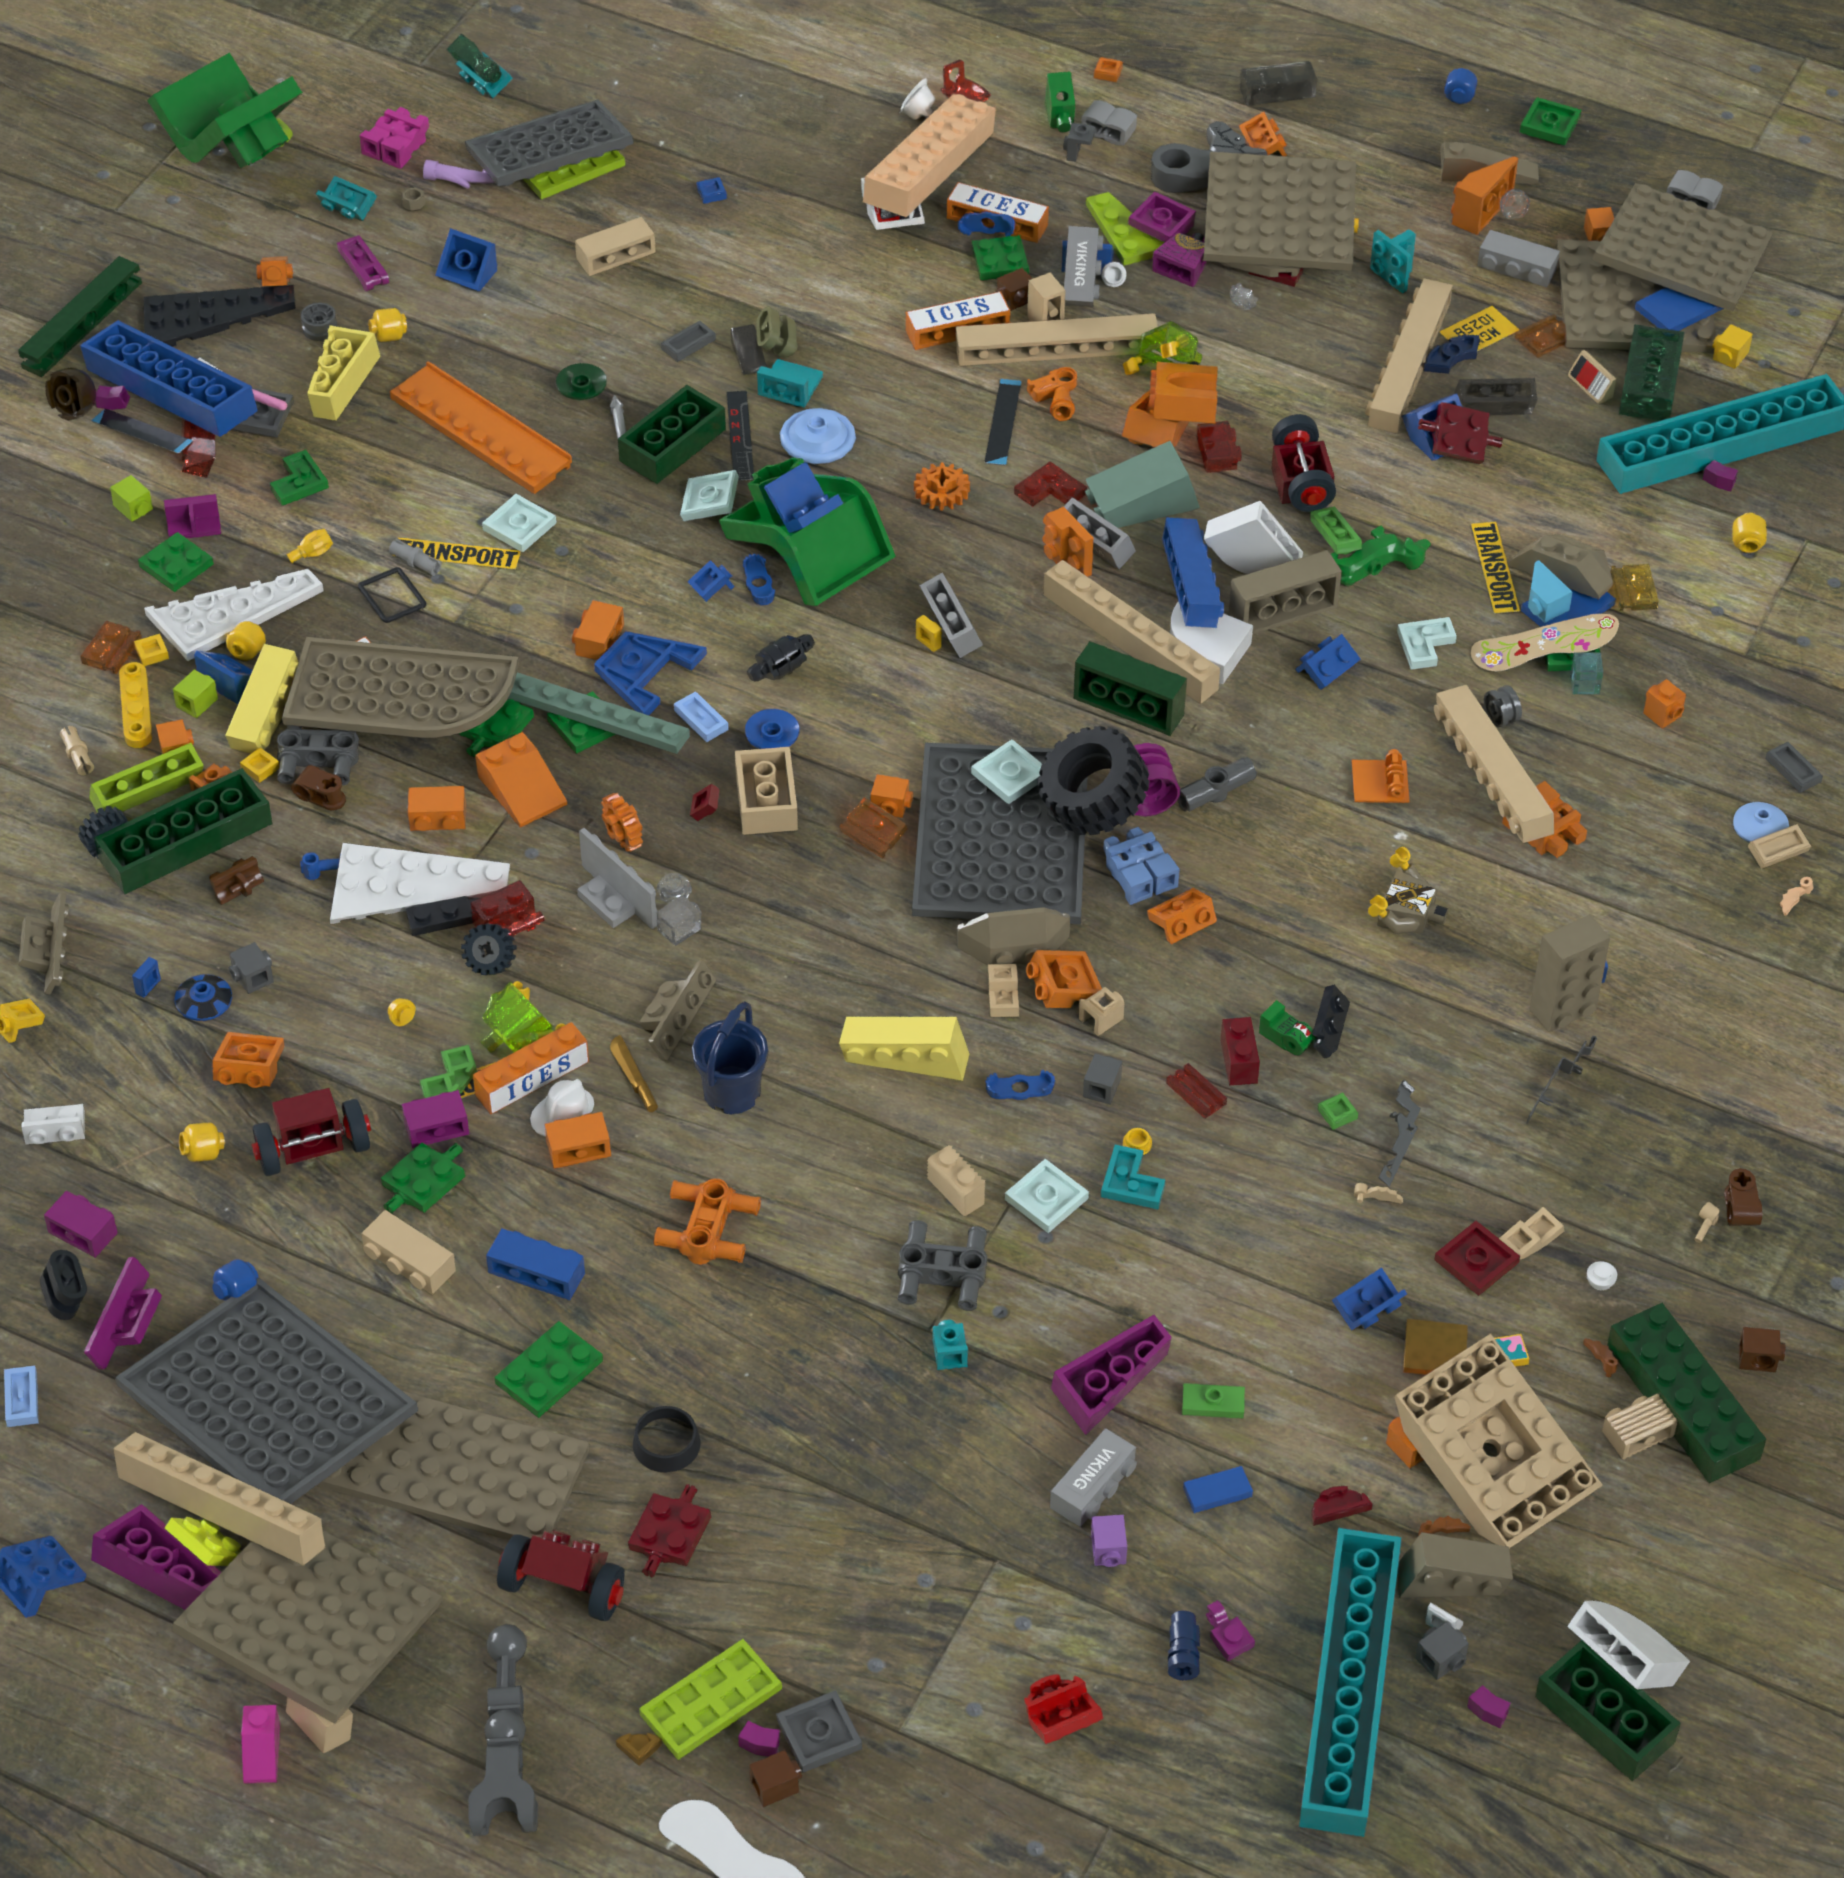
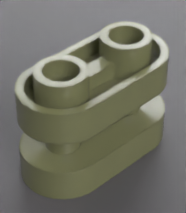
[756,306,798,359]

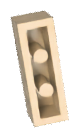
[575,217,656,276]
[361,1210,456,1295]

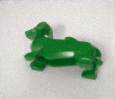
[1331,525,1431,586]

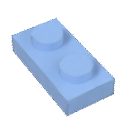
[674,691,728,742]
[4,1366,39,1427]

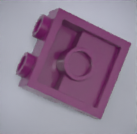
[1128,191,1196,242]

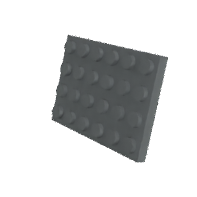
[465,100,634,186]

